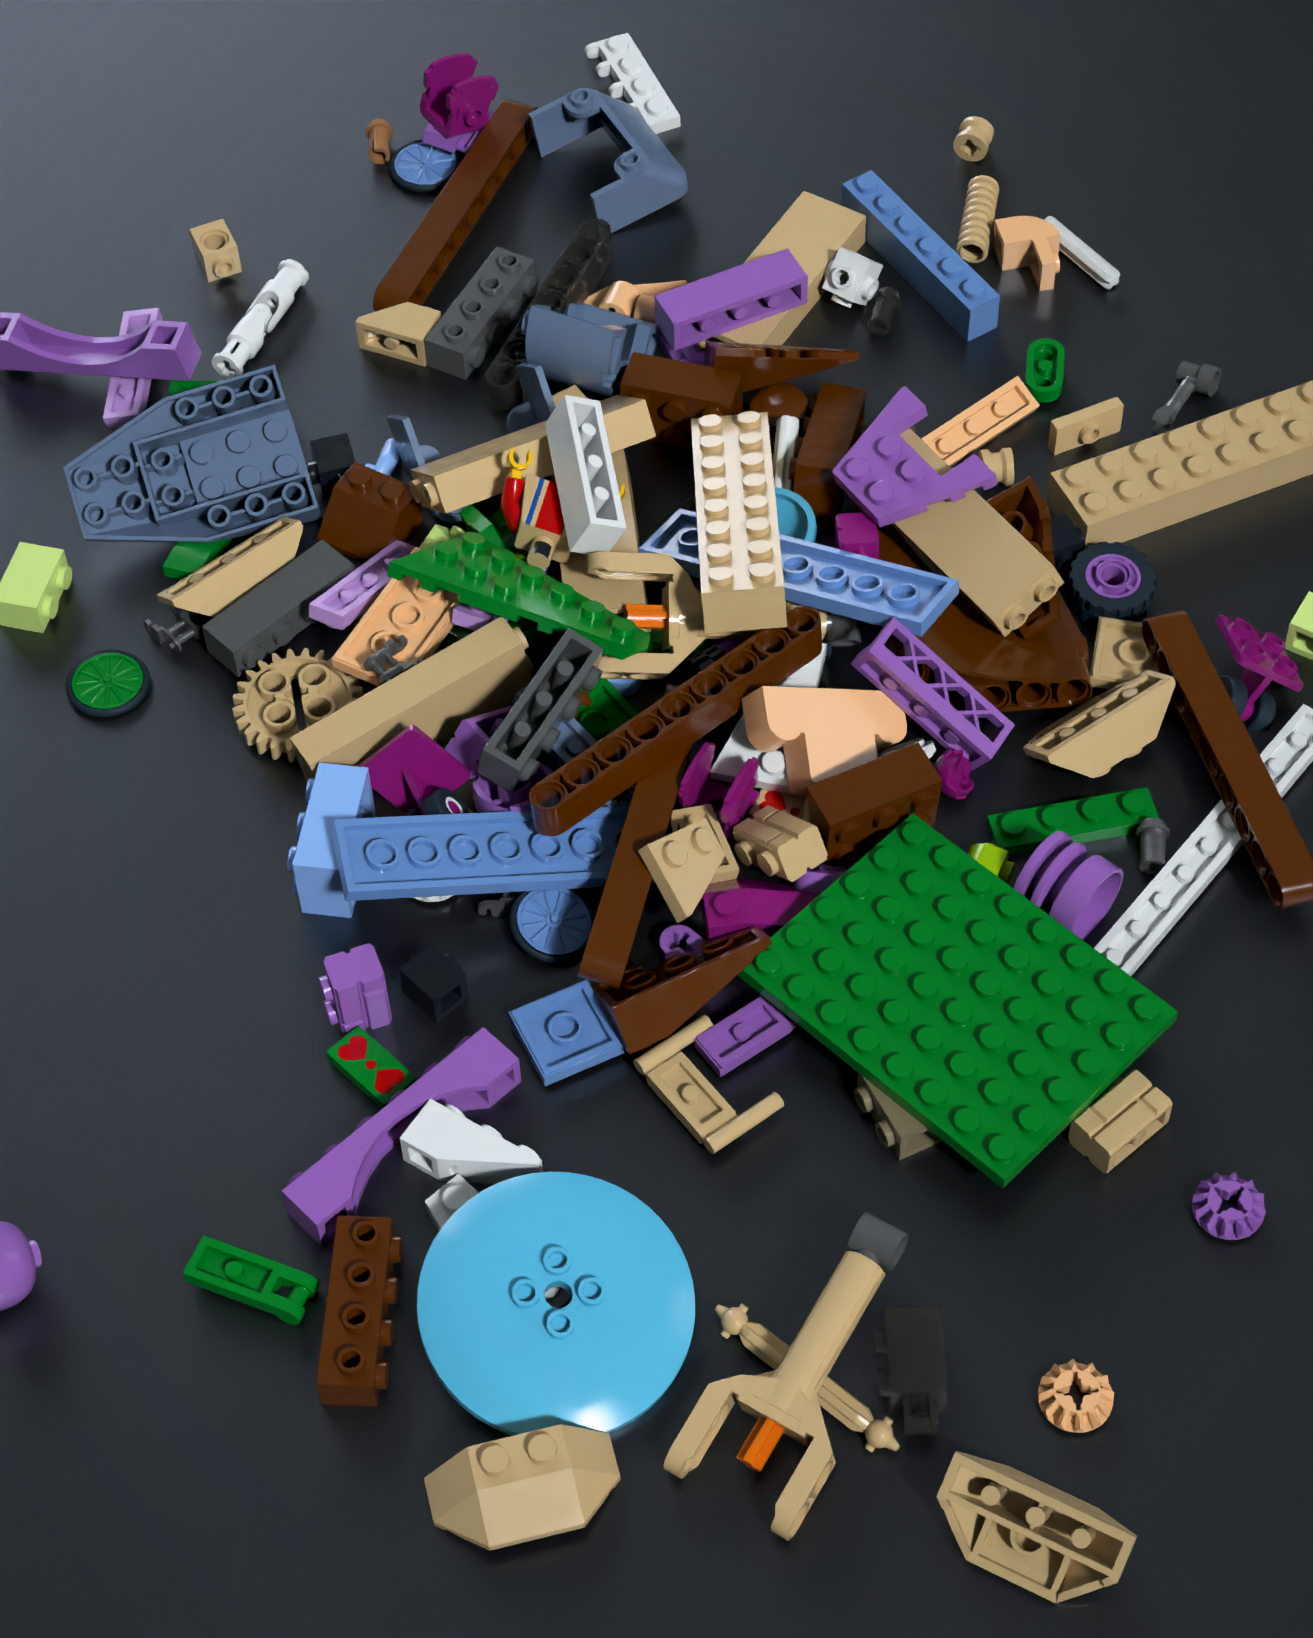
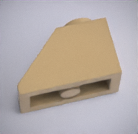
[355,302,441,367]

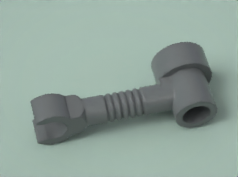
[1151,361,1221,435]

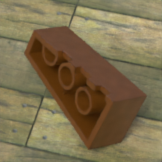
[788,382,867,535]

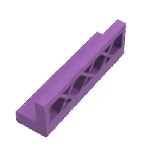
[851,617,1015,771]

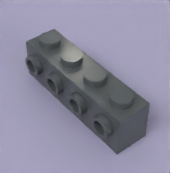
[424,246,538,380]
[202,539,354,677]
[477,628,604,793]

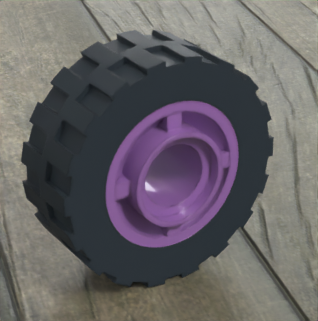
[1066,542,1157,628]

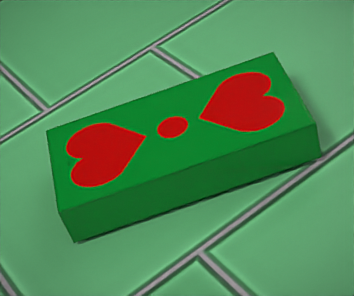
[326,1025,417,1109]

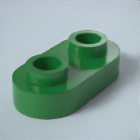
[1025,338,1065,403]

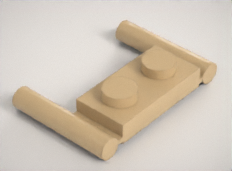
[633,1014,784,1154]

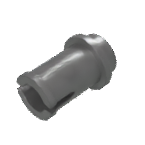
[1136,818,1170,874]

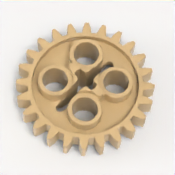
[232,648,363,762]

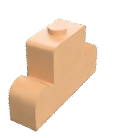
[742,686,907,795]

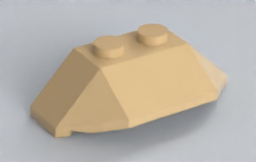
[156,516,303,617]
[1023,670,1176,778]
[424,1424,621,1551]
[936,1451,1137,1604]

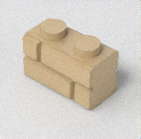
[732,805,828,882]
[1068,1069,1173,1174]

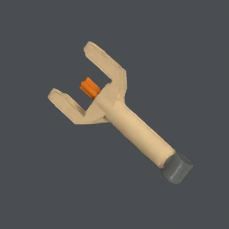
[588,551,861,680]
[663,1212,909,1541]

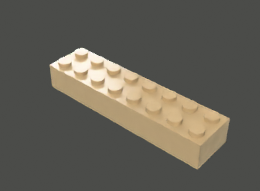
[1047,380,1313,552]
[691,411,787,634]

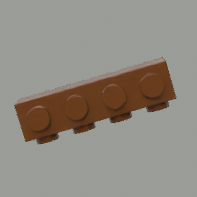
[316,1216,403,1407]

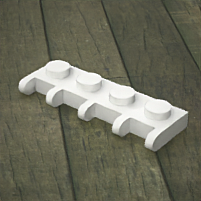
[584,33,681,134]

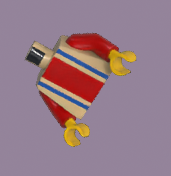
[500,447,625,569]

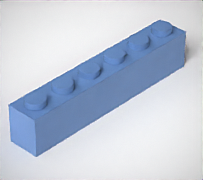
[841,170,1000,342]

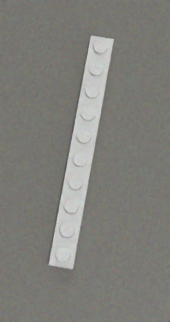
[1094,704,1313,976]

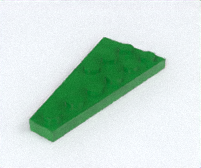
[387,532,651,660]

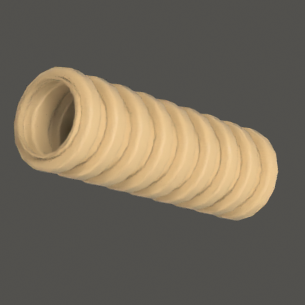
[956,175,999,263]

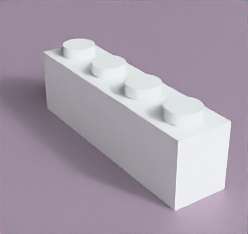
[545,395,627,554]

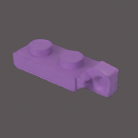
[694,996,798,1077]

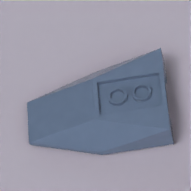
[63,365,323,543]

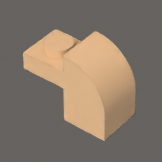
[992,216,1060,291]

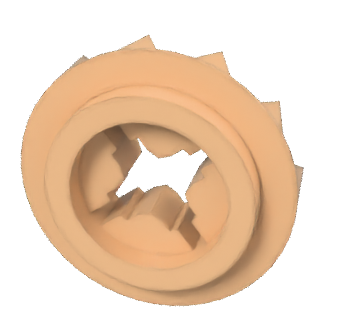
[1038,1359,1114,1433]

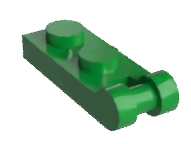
[182,1235,320,1325]

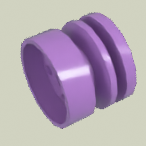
[1014,831,1124,940]

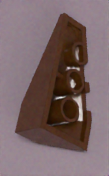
[704,341,859,392]

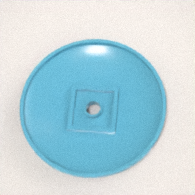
[417,1171,695,1436]

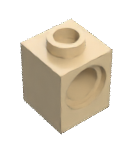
[189,219,242,283]

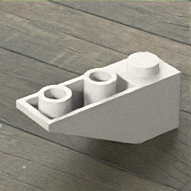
[400,1098,543,1184]

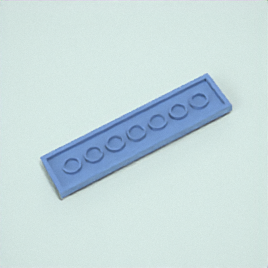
[639,508,959,637]
[331,806,667,901]

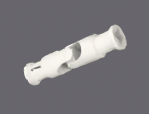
[211,259,309,379]

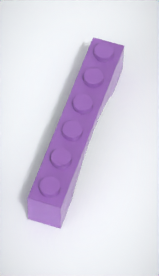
[0,312,202,381]
[282,1027,522,1246]

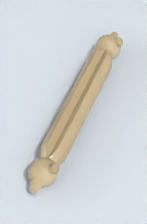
[715,1303,900,1452]

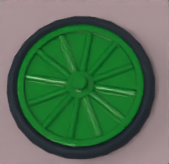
[66,649,150,717]

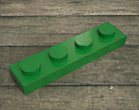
[986,787,1159,856]

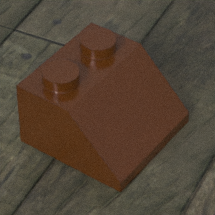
[317,462,423,563]

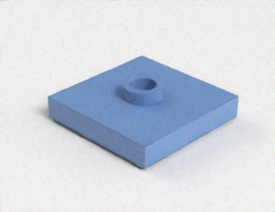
[508,979,624,1086]

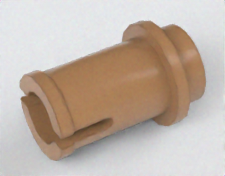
[365,118,393,164]

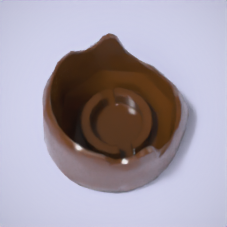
[749,382,809,434]

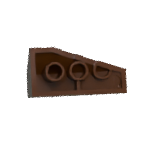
[986,476,1061,640]
[590,926,772,1054]

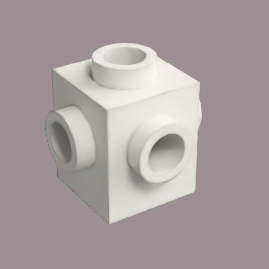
[822,247,883,308]

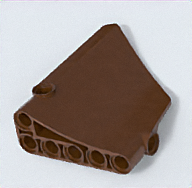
[877,524,1093,719]

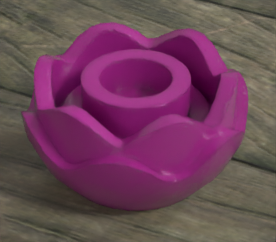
[934,748,974,799]

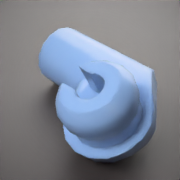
[365,438,400,476]

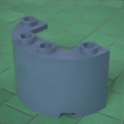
[521,302,661,398]

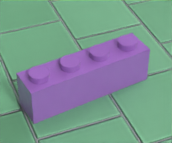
[654,248,808,351]

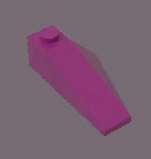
[700,878,820,942]

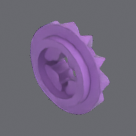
[1192,1172,1266,1240]

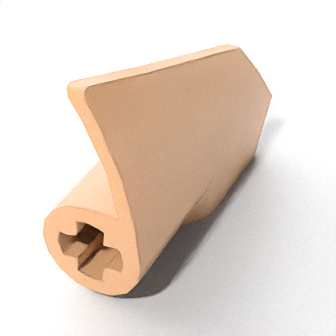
[575,280,687,333]

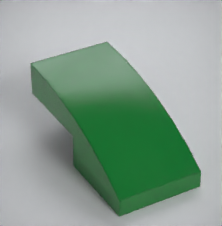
[162,538,232,580]

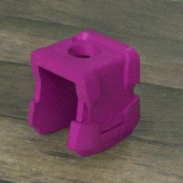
[420,53,499,139]
[678,742,760,844]

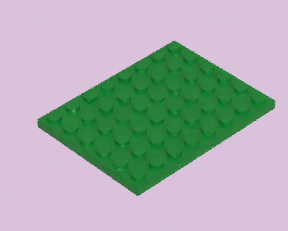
[738,813,1178,1189]

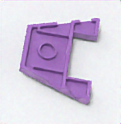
[832,386,998,528]

